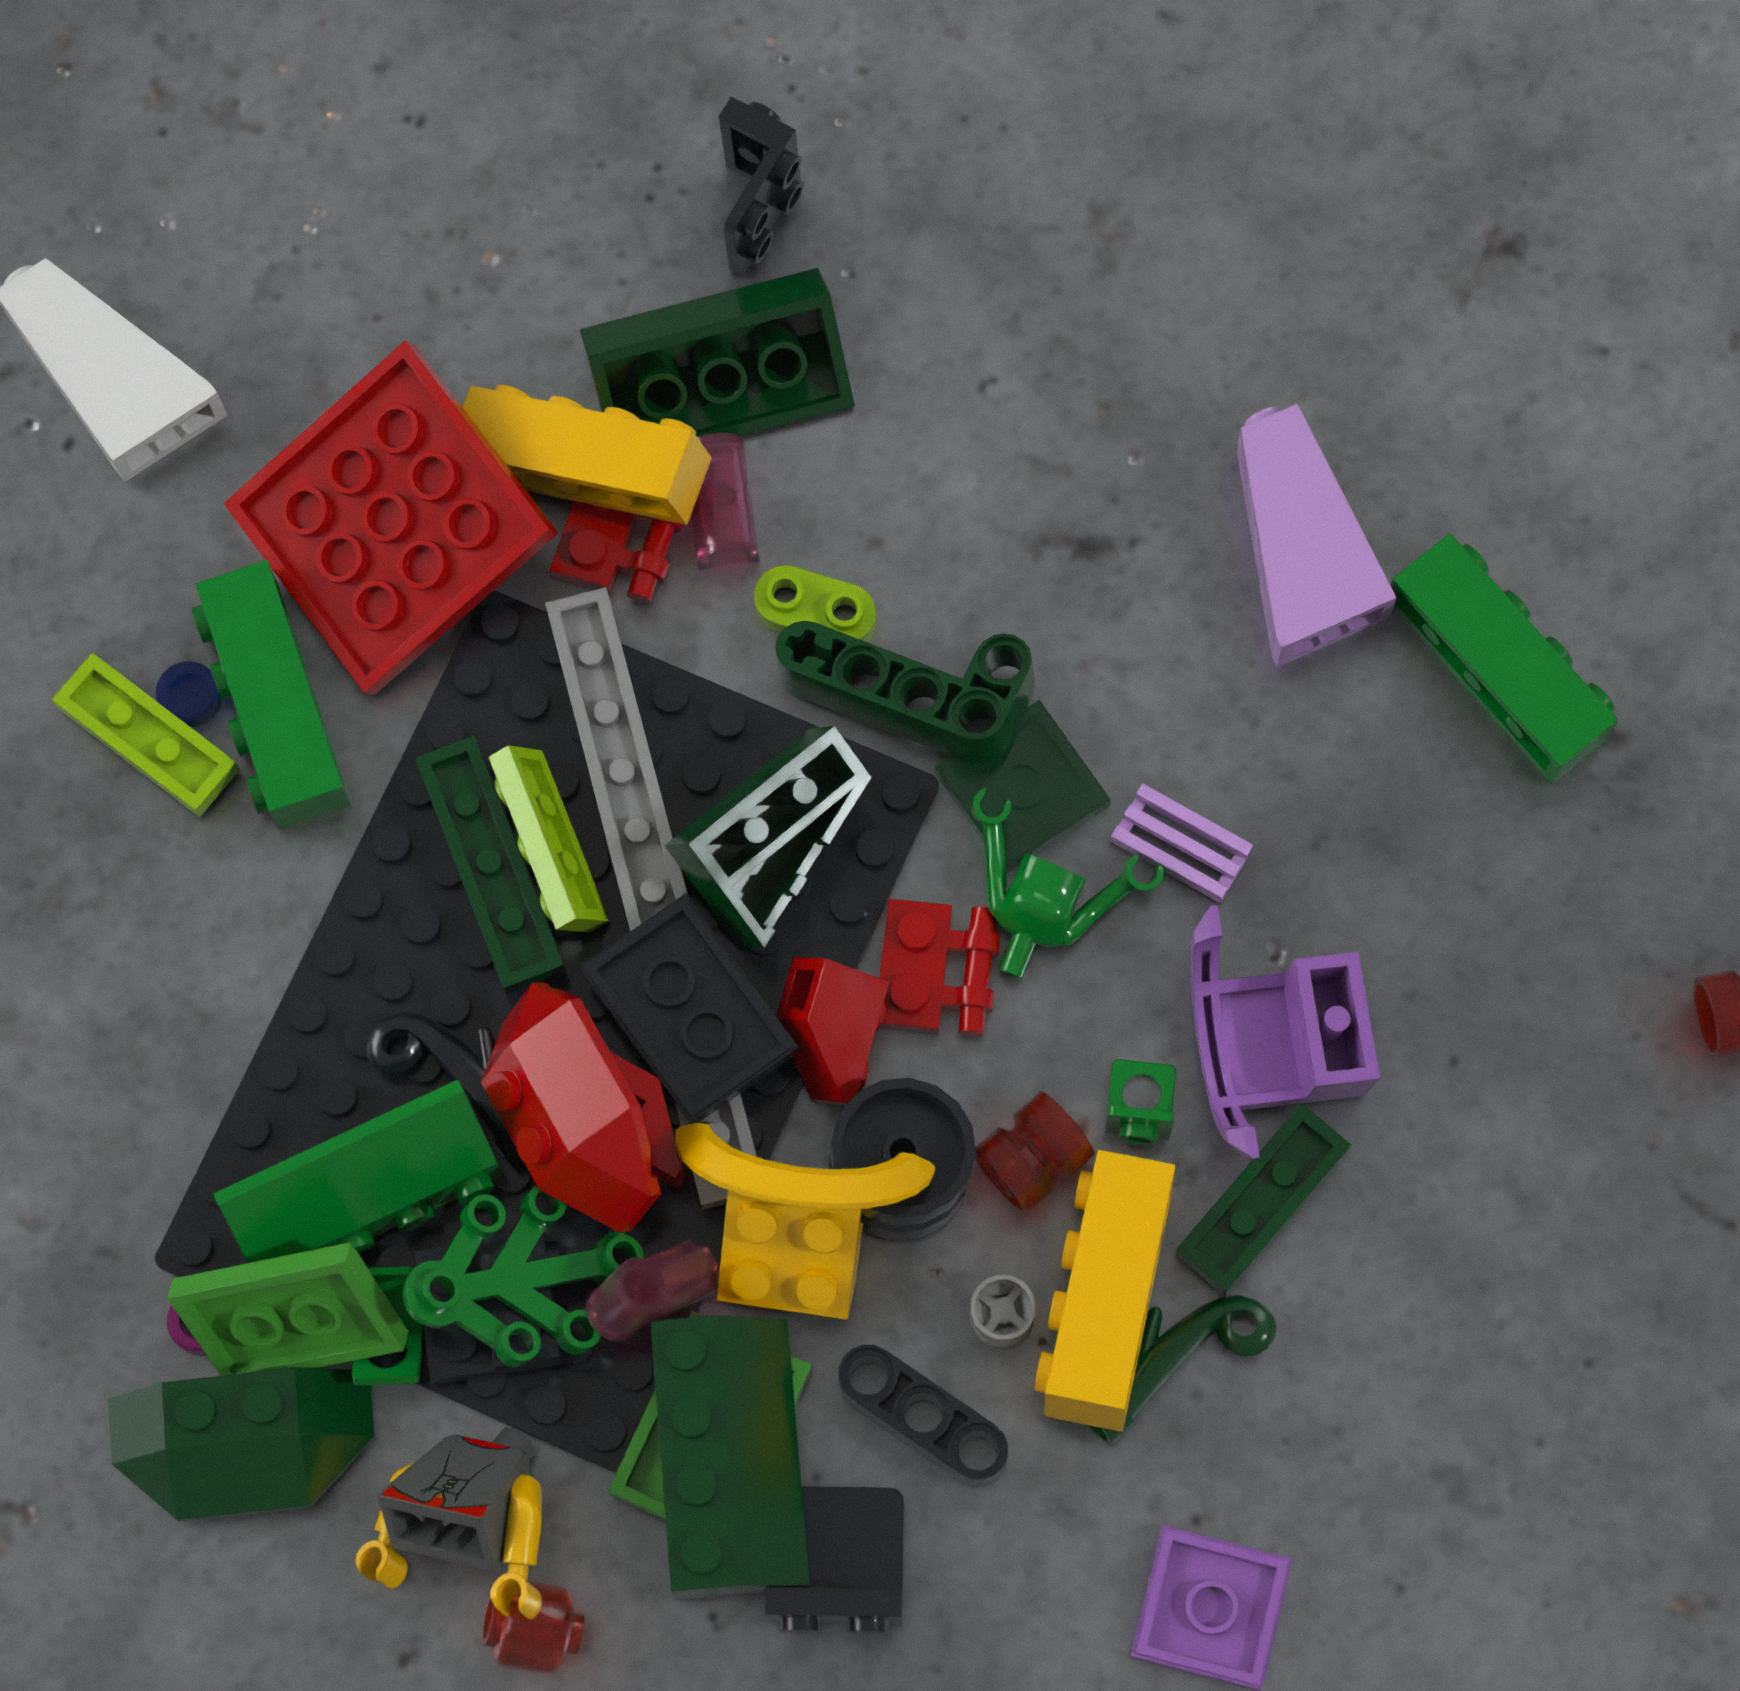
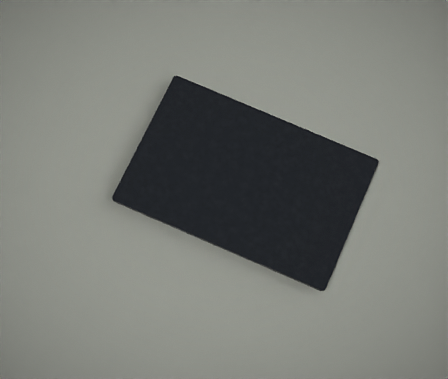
[155,590,939,1473]

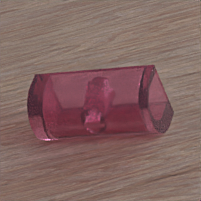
[691,433,760,570]

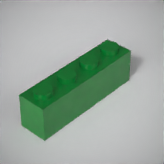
[1390,533,1618,784]
[191,560,351,829]

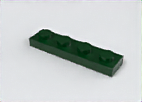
[415,735,566,994]

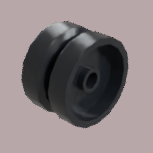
[828,1078,976,1241]

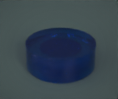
[156,661,222,728]

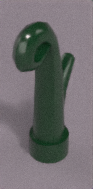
[1087,1295,1277,1446]

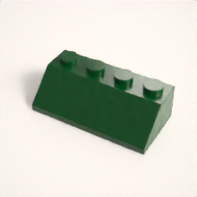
[580,268,855,445]
[651,1315,810,1600]

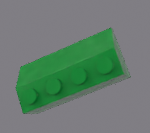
[213,1080,504,1263]

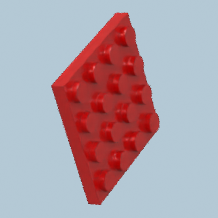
[223,340,559,696]

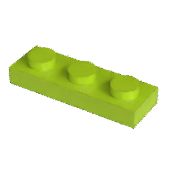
[51,652,240,817]
[489,745,610,933]

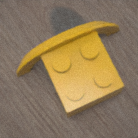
[675,1123,935,1320]

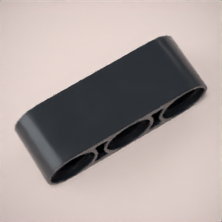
[839,1344,1008,1487]

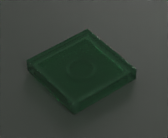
[935,699,1111,873]

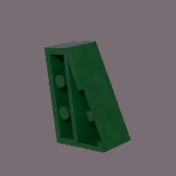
[664,726,872,948]

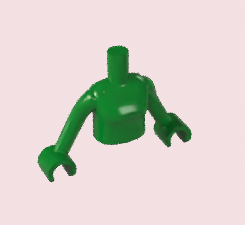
[970,787,1164,978]

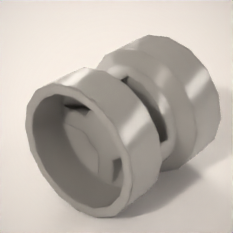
[970,1275,1036,1350]

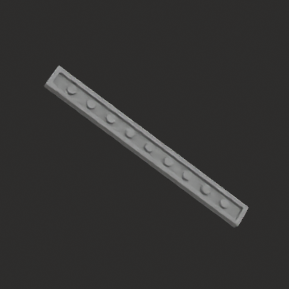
[545,587,757,1210]

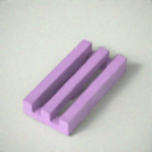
[1110,783,1253,904]

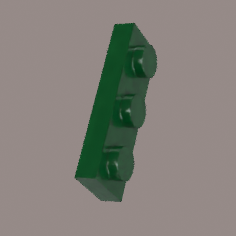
[1175,1103,1352,1296]

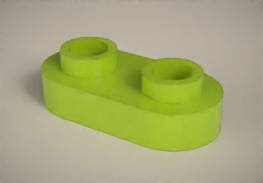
[754,565,876,642]

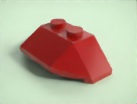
[481,982,661,1233]

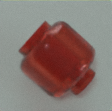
[482,1580,585,1674]

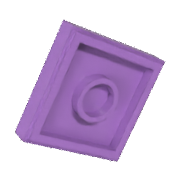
[1130,1525,1293,1691]

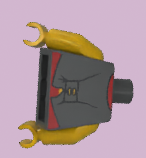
[355,1427,543,1620]

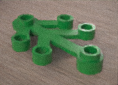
[403,1186,645,1367]

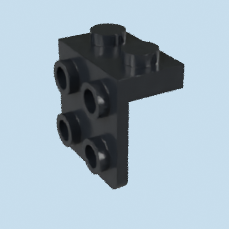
[719,96,804,275]
[765,1486,904,1635]

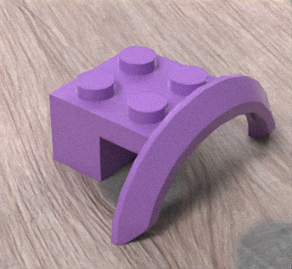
[1190,904,1381,1160]

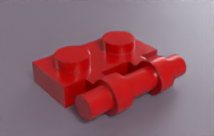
[549,501,683,604]
[879,898,1000,1037]

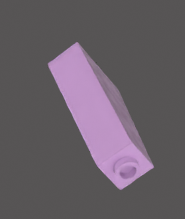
[1236,404,1396,667]

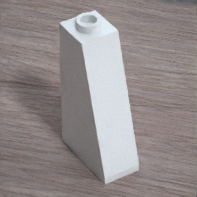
[0,258,228,483]

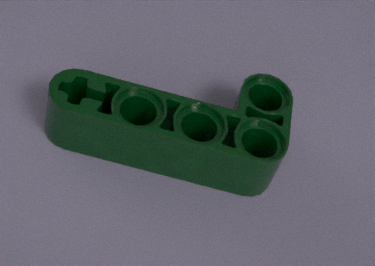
[775,621,1035,765]

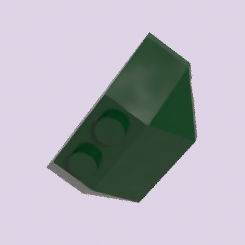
[108,1368,376,1522]

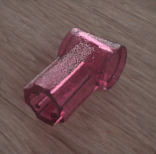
[586,1240,718,1342]

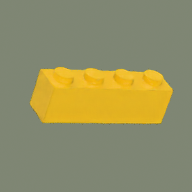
[462,385,712,525]
[1034,1150,1175,1432]

